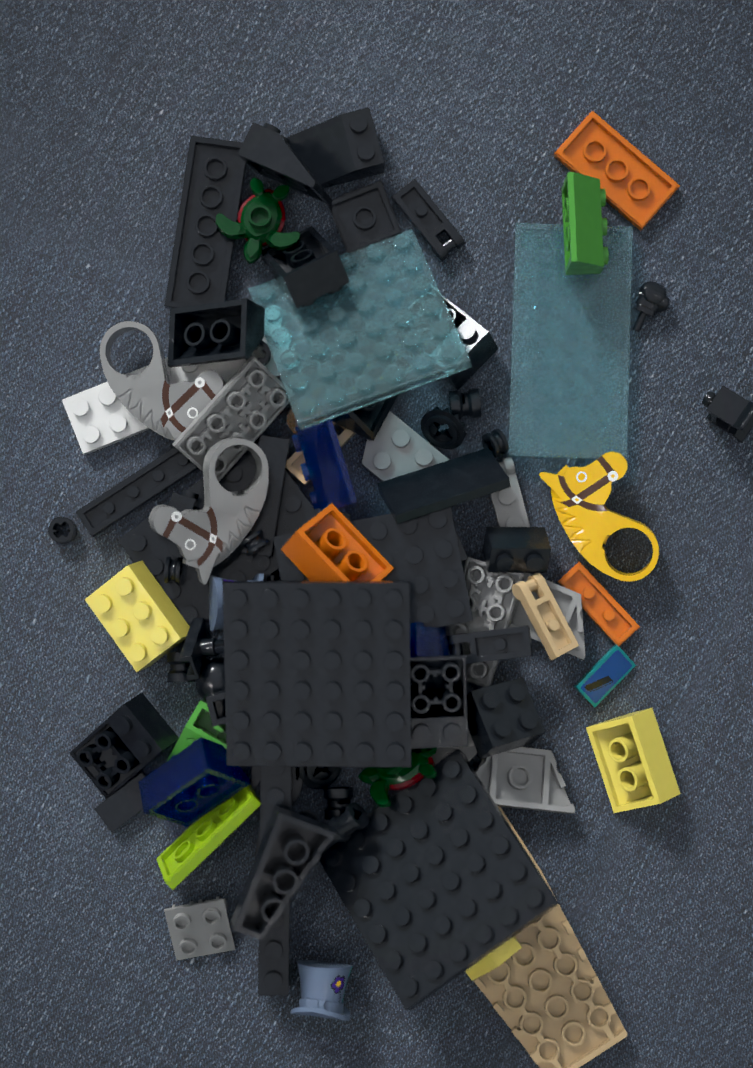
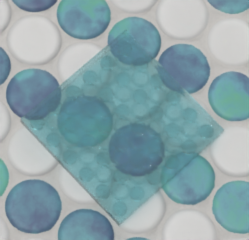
[248,229,472,430]

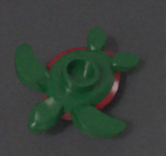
[216,178,301,264]
[358,748,437,807]

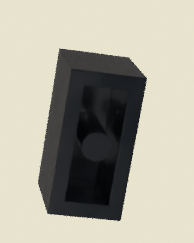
[483,527,551,573]

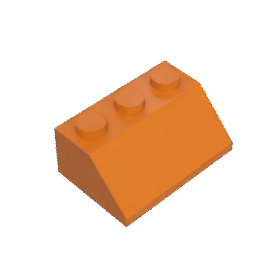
[281,503,394,581]

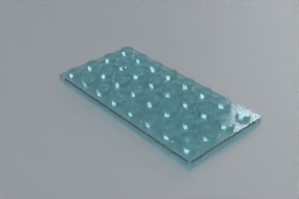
[508,223,633,460]

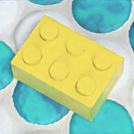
[85,561,190,672]

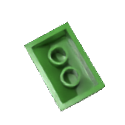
[561,172,609,275]

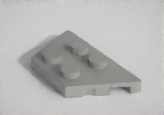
[361,411,449,482]
[509,573,586,660]
[475,747,575,814]

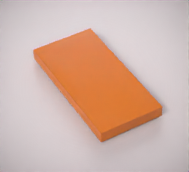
[553,110,680,231]

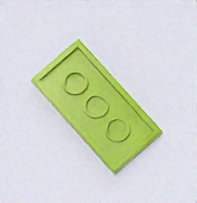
[156,776,261,890]

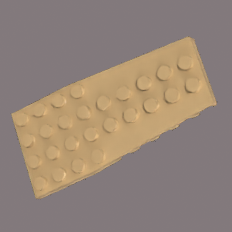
[473,806,628,1068]

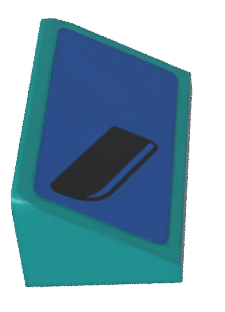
[573,644,636,708]

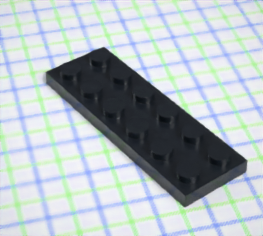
[164,135,247,309]

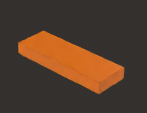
[557,561,640,646]

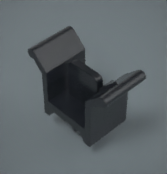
[702,386,753,443]

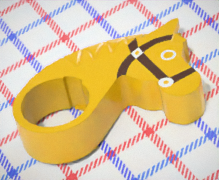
[539,451,659,582]

